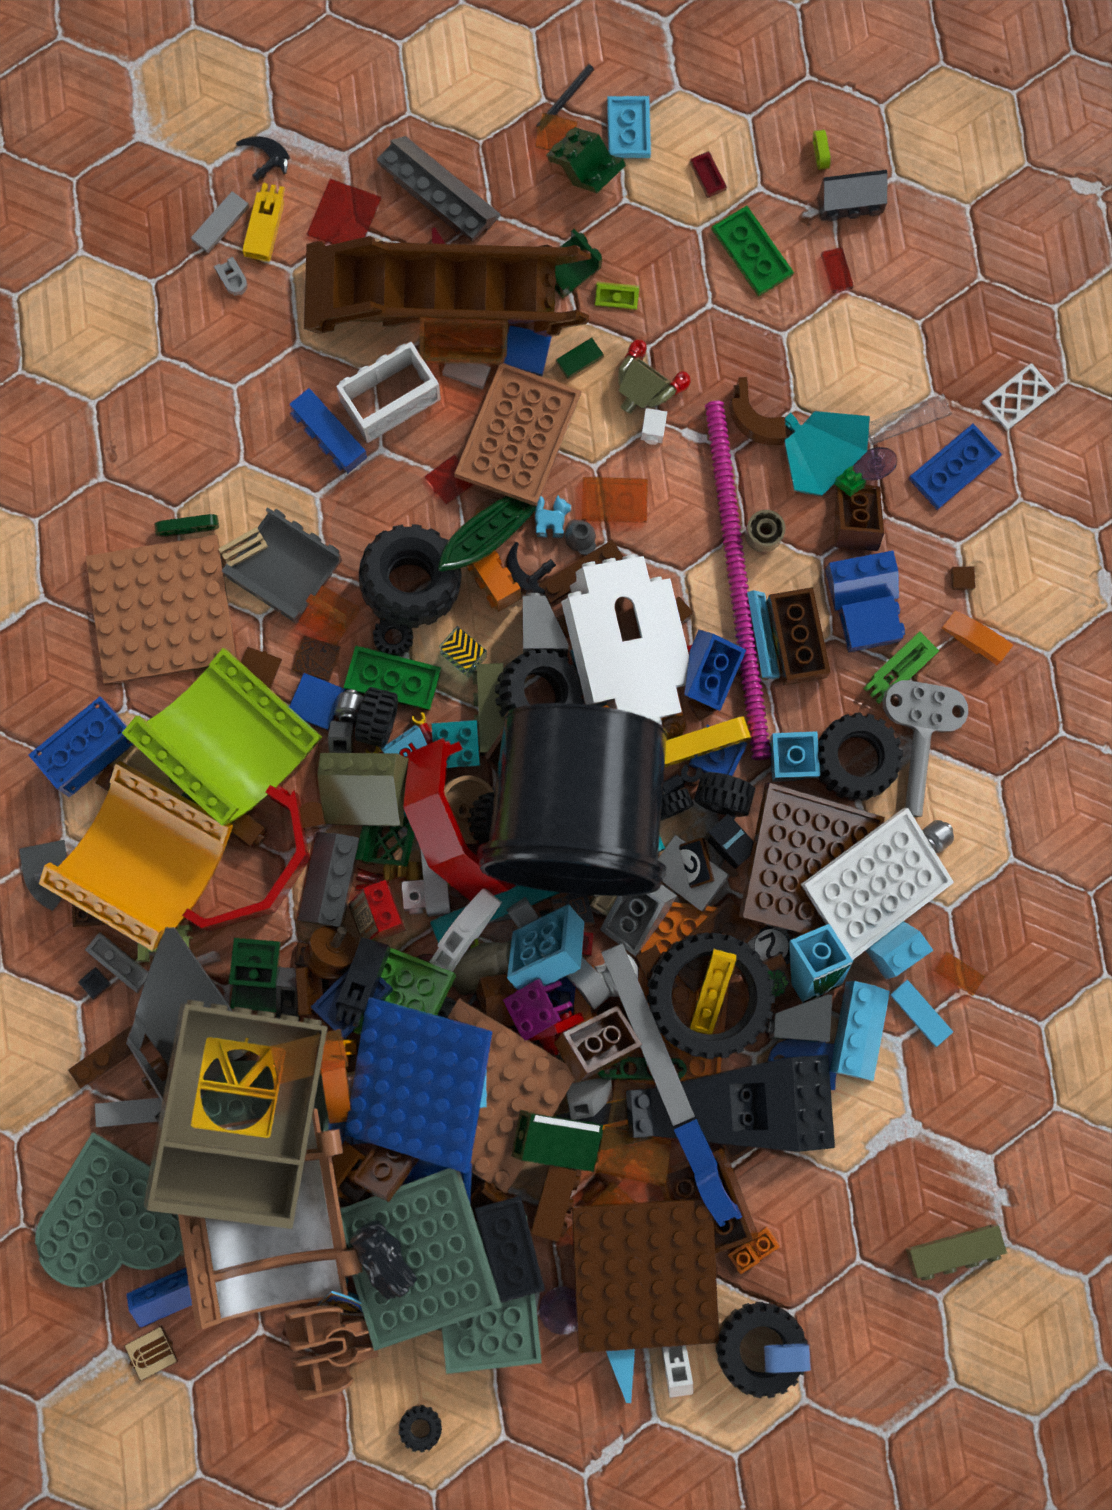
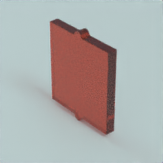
[424,454,474,505]

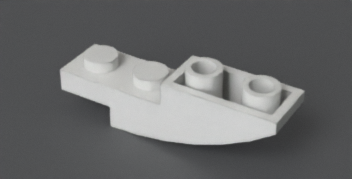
[430,888,502,972]

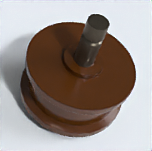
[304,926,358,980]

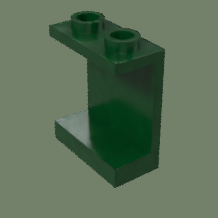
[555,228,602,299]

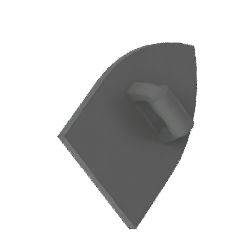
[19,840,67,911]

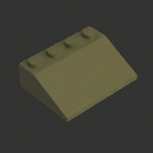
[317,753,409,826]

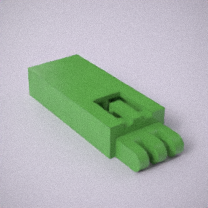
[863,632,939,704]

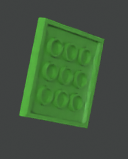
[353,947,456,1036]

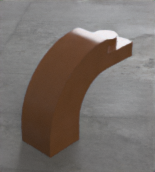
[729,377,786,445]

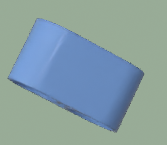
[764,1344,811,1373]

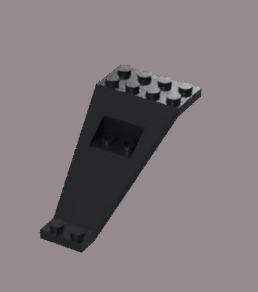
[626,1055,835,1152]

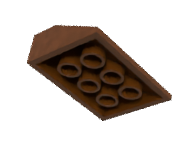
[656,1147,758,1254]

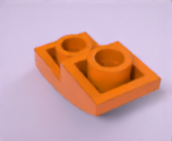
[727,1226,780,1274]

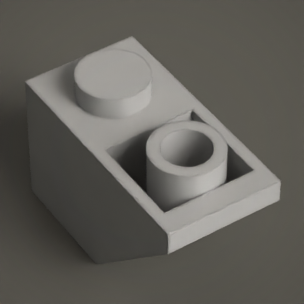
[566,1078,613,1120]

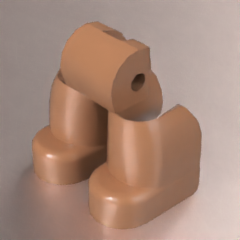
[284,1305,379,1401]

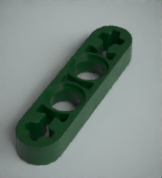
[597,1057,687,1081]

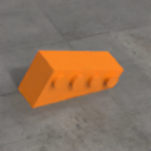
[453,532,521,612]

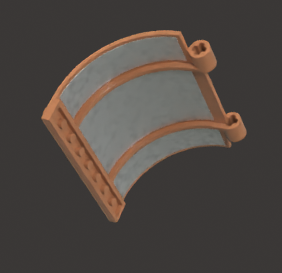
[178,1108,363,1329]

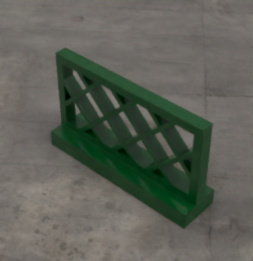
[355,815,414,867]

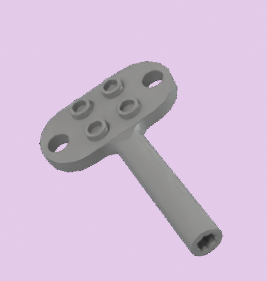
[882,680,968,817]

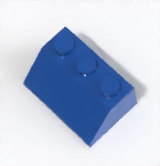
[825,550,899,611]

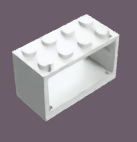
[336,342,441,443]

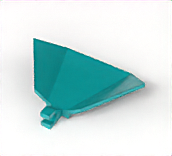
[784,411,870,496]

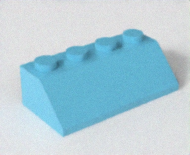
[829,981,890,1081]

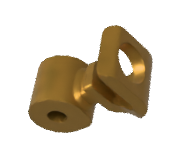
[383,862,423,882]

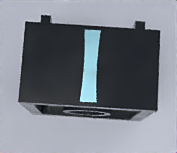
[704,814,754,870]

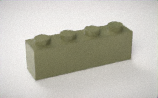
[472,663,505,756]
[905,1224,1007,1281]

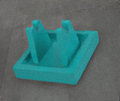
[431,720,480,768]

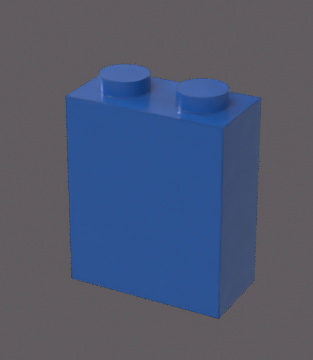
[838,596,905,653]

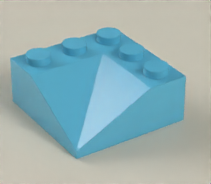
[507,904,584,990]

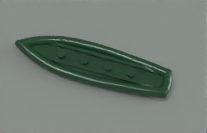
[438,496,536,572]

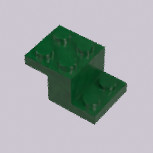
[546,127,626,194]
[229,938,281,1013]

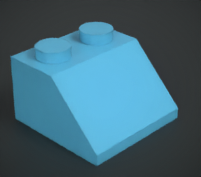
[770,731,820,782]

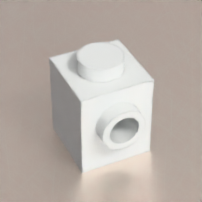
[402,880,426,914]

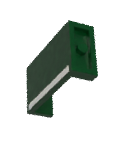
[511,1109,603,1172]

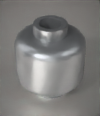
[334,689,363,724]
[922,820,954,853]

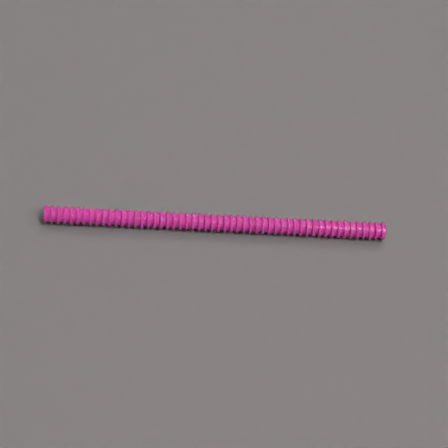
[705,400,772,760]

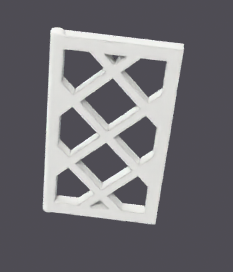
[982,363,1056,431]

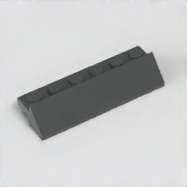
[377,136,501,242]

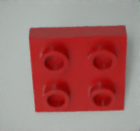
[529,1011,584,1055]

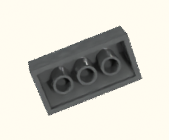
[298,832,359,927]

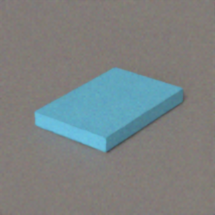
[607,96,651,158]

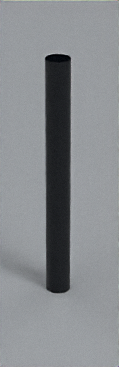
[536,64,594,131]

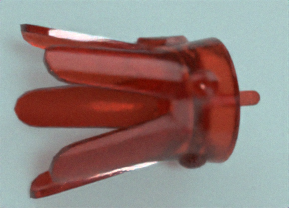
[354,867,389,891]

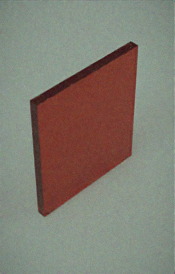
[307,179,382,244]

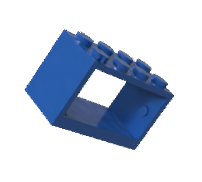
[28,696,134,798]

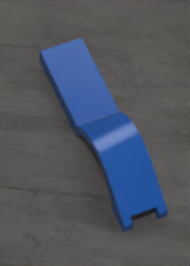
[674,1119,742,1227]

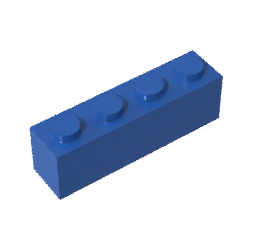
[289,388,367,474]

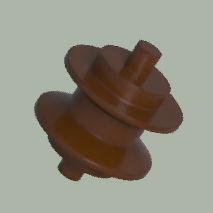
[662,715,686,739]

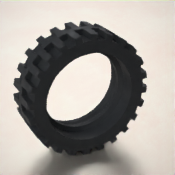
[647,933,775,1059]

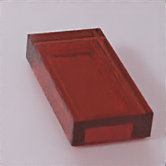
[821,247,854,294]

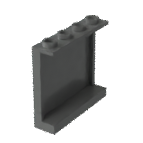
[222,507,342,624]

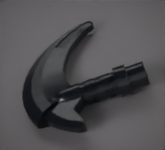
[236,136,290,182]
[506,542,556,596]

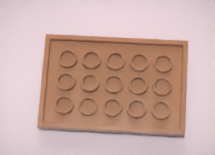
[455,362,582,507]

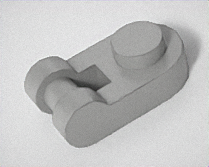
[214,256,248,296]

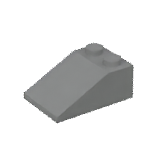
[600,885,677,956]

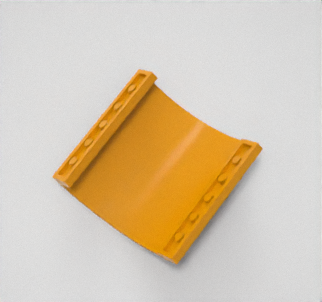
[39,761,233,951]

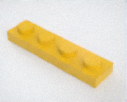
[690,949,736,1035]

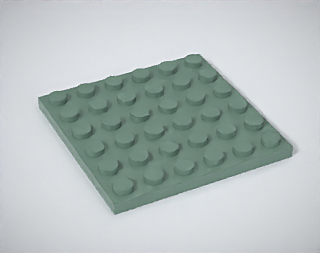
[340,1168,502,1351]

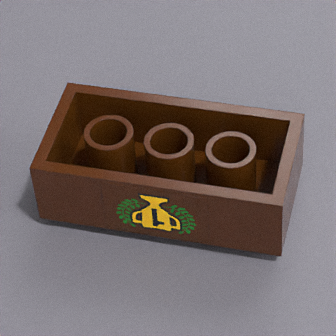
[767,587,831,686]

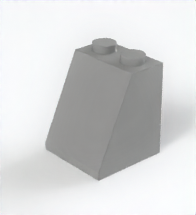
[523,593,568,657]

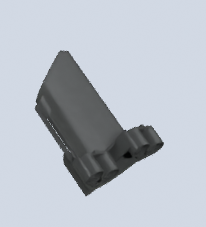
[126,927,249,1123]

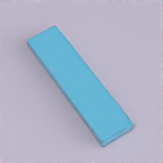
[747,590,780,679]

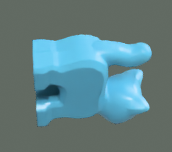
[535,495,571,538]

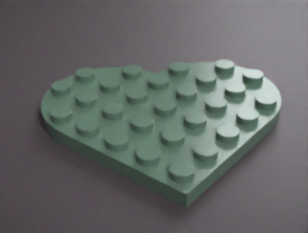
[35,1132,183,1288]

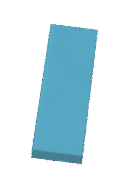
[890,980,953,1047]

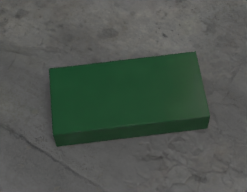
[556,337,604,379]

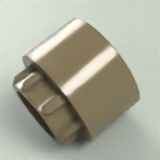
[745,510,785,552]

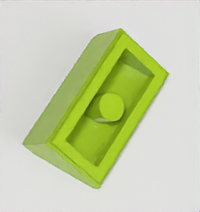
[595,282,639,309]

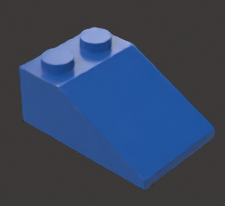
[685,630,746,711]

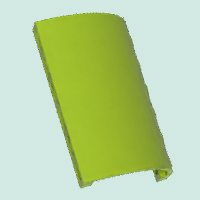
[122,648,322,826]

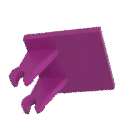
[503,978,573,1041]

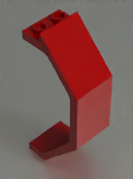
[403,738,517,901]
[182,785,310,932]

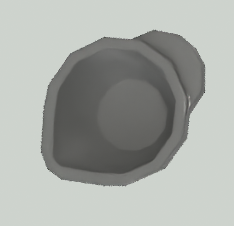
[565,519,596,555]

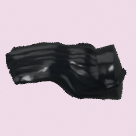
[350,1220,417,1300]

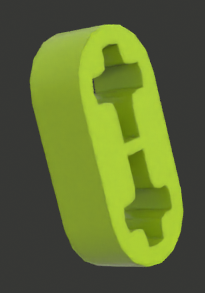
[813,130,831,170]

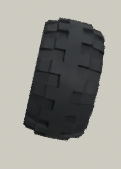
[359,524,462,628]

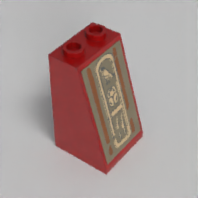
[348,880,406,942]

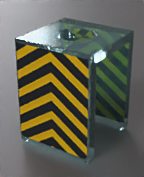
[439,626,487,678]

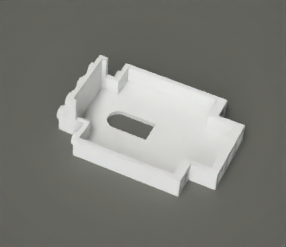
[561,554,689,719]

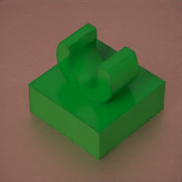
[834,466,866,496]

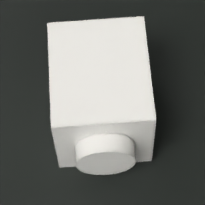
[641,408,667,445]

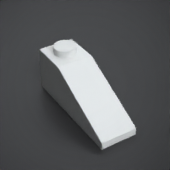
[662,1345,693,1398]

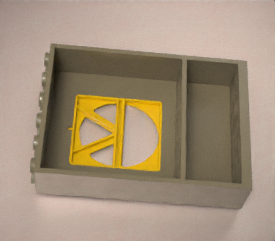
[143,1000,327,1229]

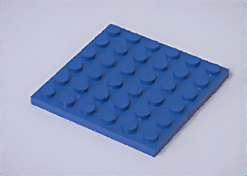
[345,998,493,1173]

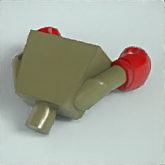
[618,340,691,414]

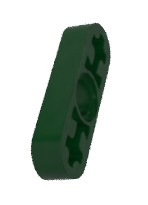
[154,514,219,537]

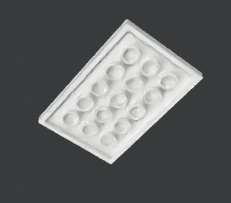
[801,808,954,960]

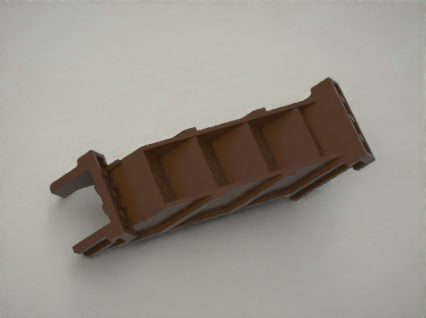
[304,236,591,337]

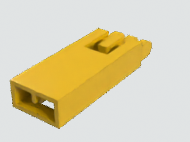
[242,183,285,262]

